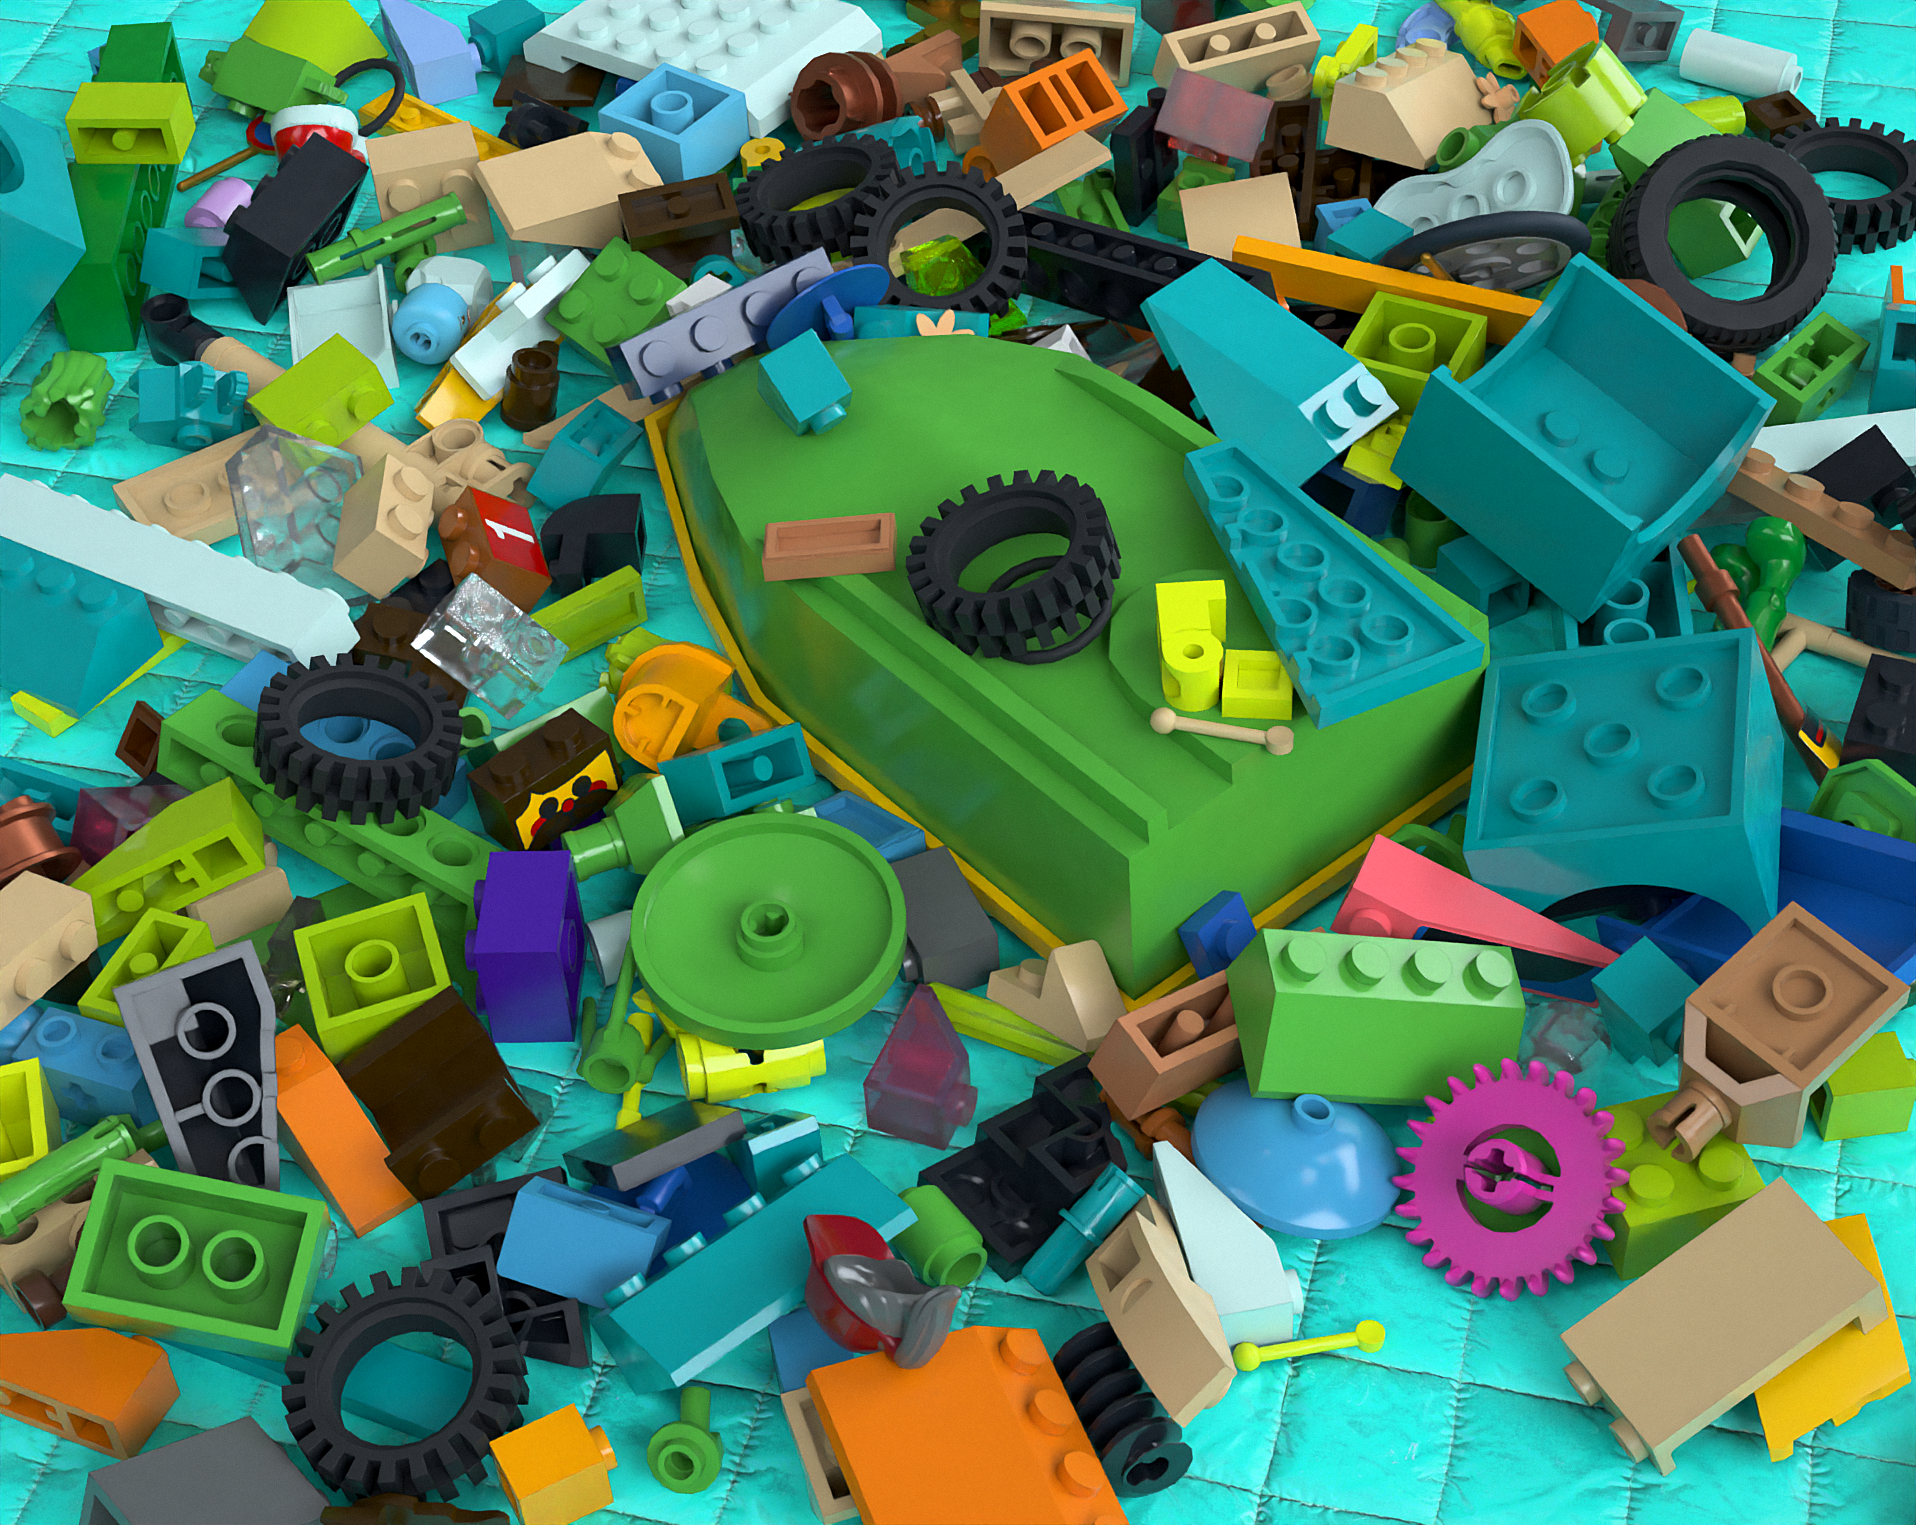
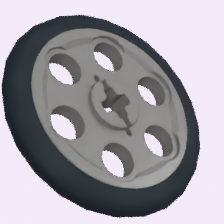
[1378,210,1592,292]

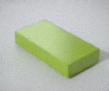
[527,565,648,673]

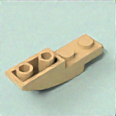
[1085,1193,1238,1428]

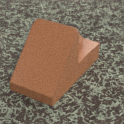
[883,29,963,112]

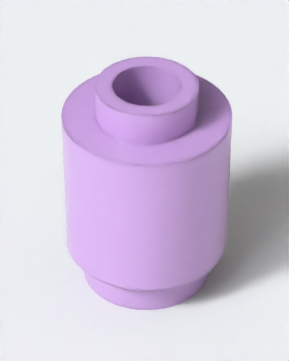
[184,177,254,228]

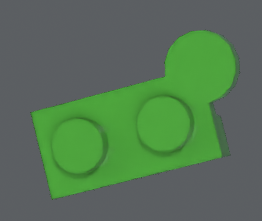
[1053,168,1132,234]

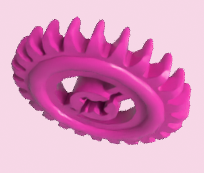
[1391,1058,1630,1302]

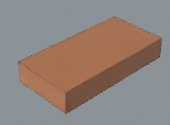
[762,512,897,582]

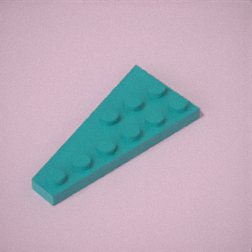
[1183,436,1485,730]

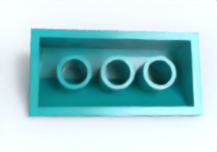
[0,536,164,720]
[589,1152,918,1396]

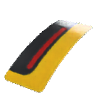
[1798,701,1842,769]

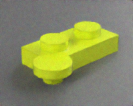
[1313,23,1378,121]

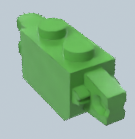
[198,38,349,127]

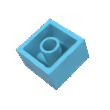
[598,62,750,185]

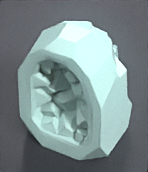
[405,255,494,329]

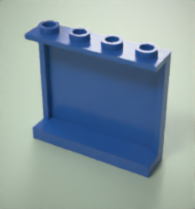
[1596,807,1916,986]

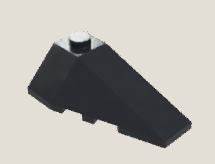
[111,939,280,1192]

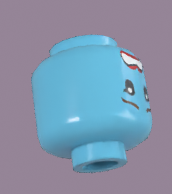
[391,283,471,365]

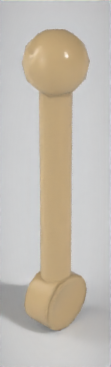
[1150,707,1294,755]

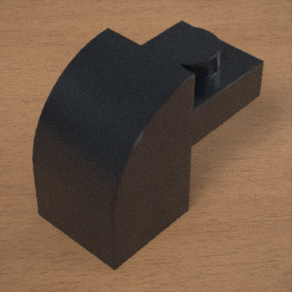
[540,494,647,599]

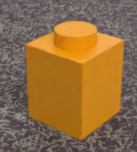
[489,1403,618,1525]

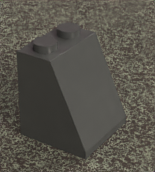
[79,1415,332,1525]

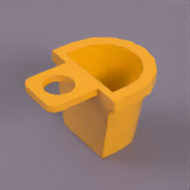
[613,641,773,774]

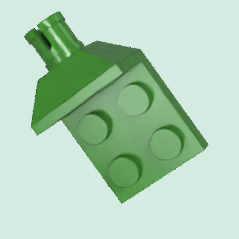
[560,772,817,883]

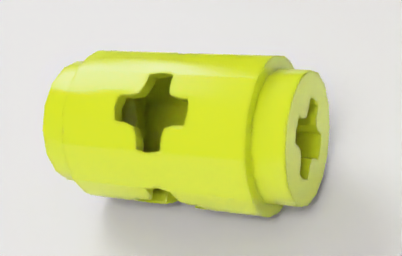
[676,1031,826,1104]

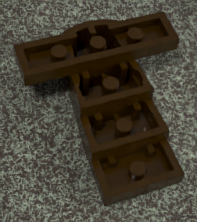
[1249,98,1437,242]

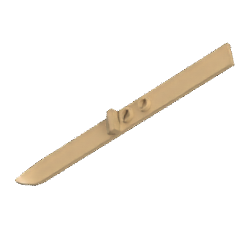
[522,130,1112,450]

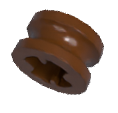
[905,96,945,143]

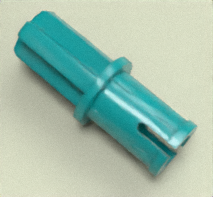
[1021,1161,1146,1297]

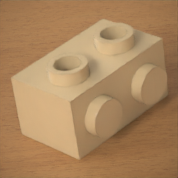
[332,453,435,600]

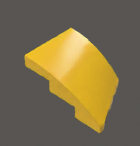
[1753,1213,1911,1462]

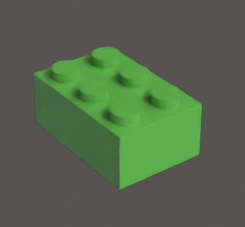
[62,1157,331,1363]

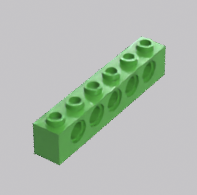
[156,688,505,947]

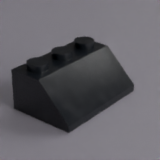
[222,132,369,326]

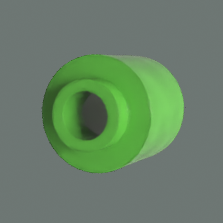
[889,1185,987,1289]

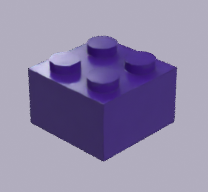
[465,850,588,1043]

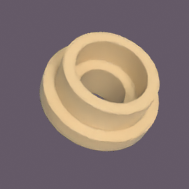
[1266,64,1314,102]

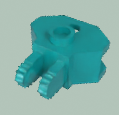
[129,361,250,452]

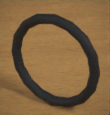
[326,58,406,137]
[987,555,1113,665]

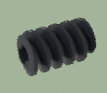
[1052,1321,1193,1498]

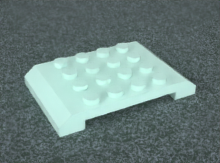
[523,0,883,139]

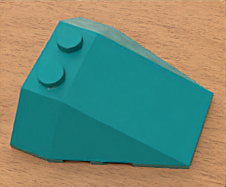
[1140,257,1399,488]

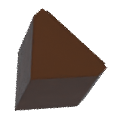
[115,700,165,779]

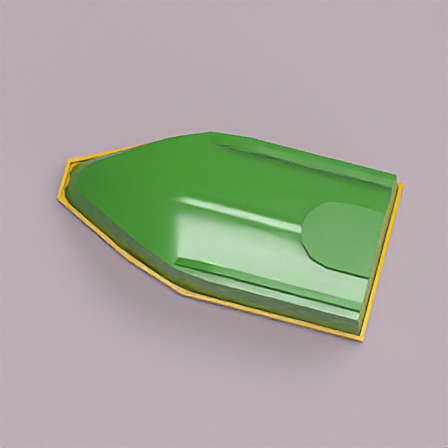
[643,334,1490,1014]

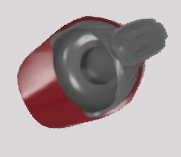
[802,1214,962,1370]

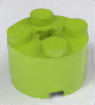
[1515,39,1648,170]

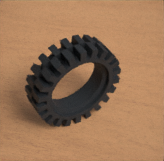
[1771,117,1916,255]
[734,133,902,266]
[850,161,1029,328]
[906,469,1121,658]
[253,653,463,825]
[281,1266,530,1503]

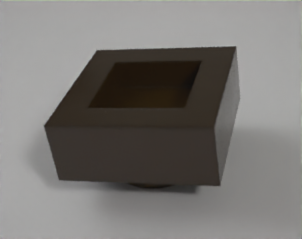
[1743,90,1817,143]

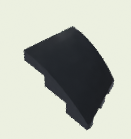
[917,1053,1128,1283]
[420,1166,593,1369]

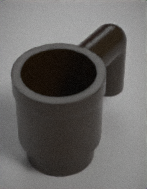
[500,340,560,432]

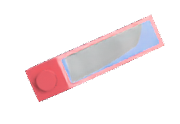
[1330,833,1621,1008]

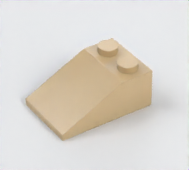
[473,131,664,249]

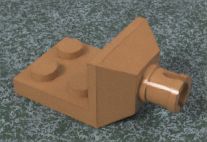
[1647,901,1911,1163]

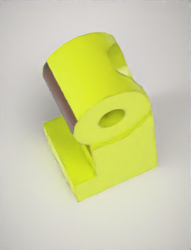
[1155,580,1226,712]

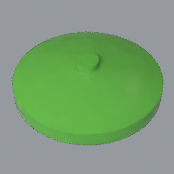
[630,812,907,1050]

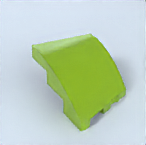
[242,0,389,84]

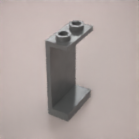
[1580,0,1685,62]

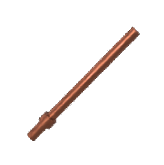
[1676,534,1830,788]

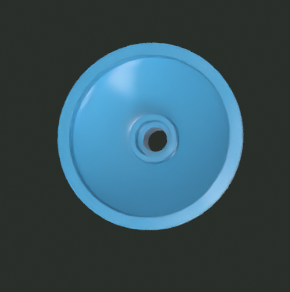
[1191,1077,1403,1240]

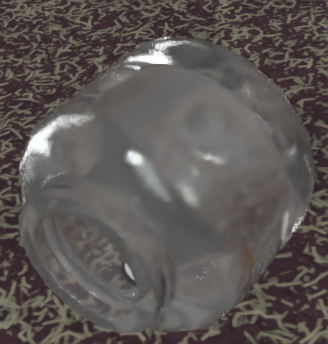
[1516,1000,1613,1097]

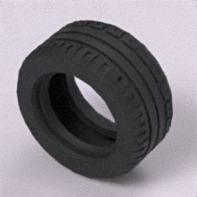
[1605,133,1839,362]

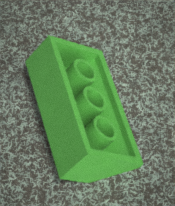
[1225,928,1527,1107]

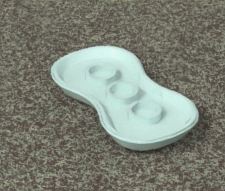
[1373,119,1574,236]

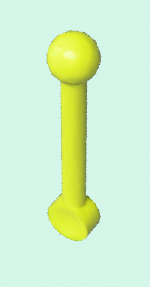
[1232,1320,1385,1372]

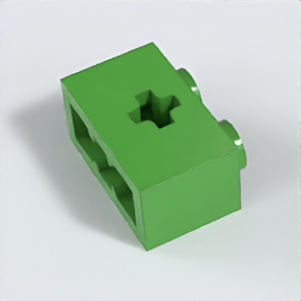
[1752,311,1871,427]

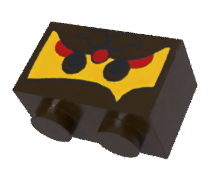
[466,707,623,851]

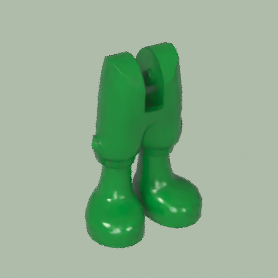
[1710,516,1808,654]

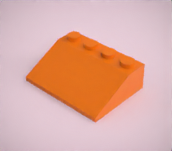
[804,1325,1130,1525]

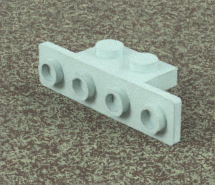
[450,249,591,401]

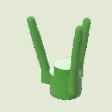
[576,935,676,1094]

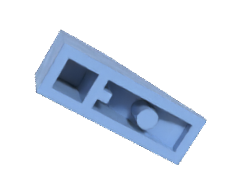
[377,0,482,105]

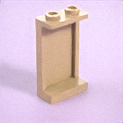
[1559,1176,1889,1477]

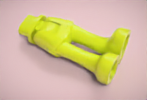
[1433,0,1528,80]

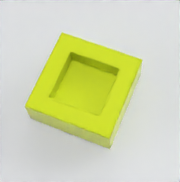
[1222,649,1294,720]

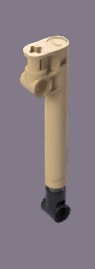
[140,293,537,531]

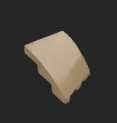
[1179,172,1302,261]

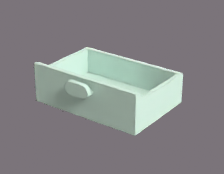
[287,264,400,389]

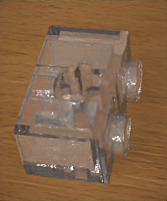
[411,572,569,720]

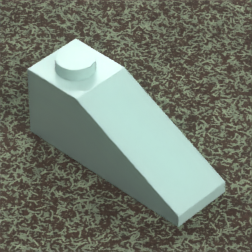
[1153,1141,1304,1355]

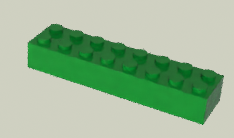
[54,22,193,353]

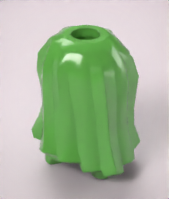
[18,350,115,452]

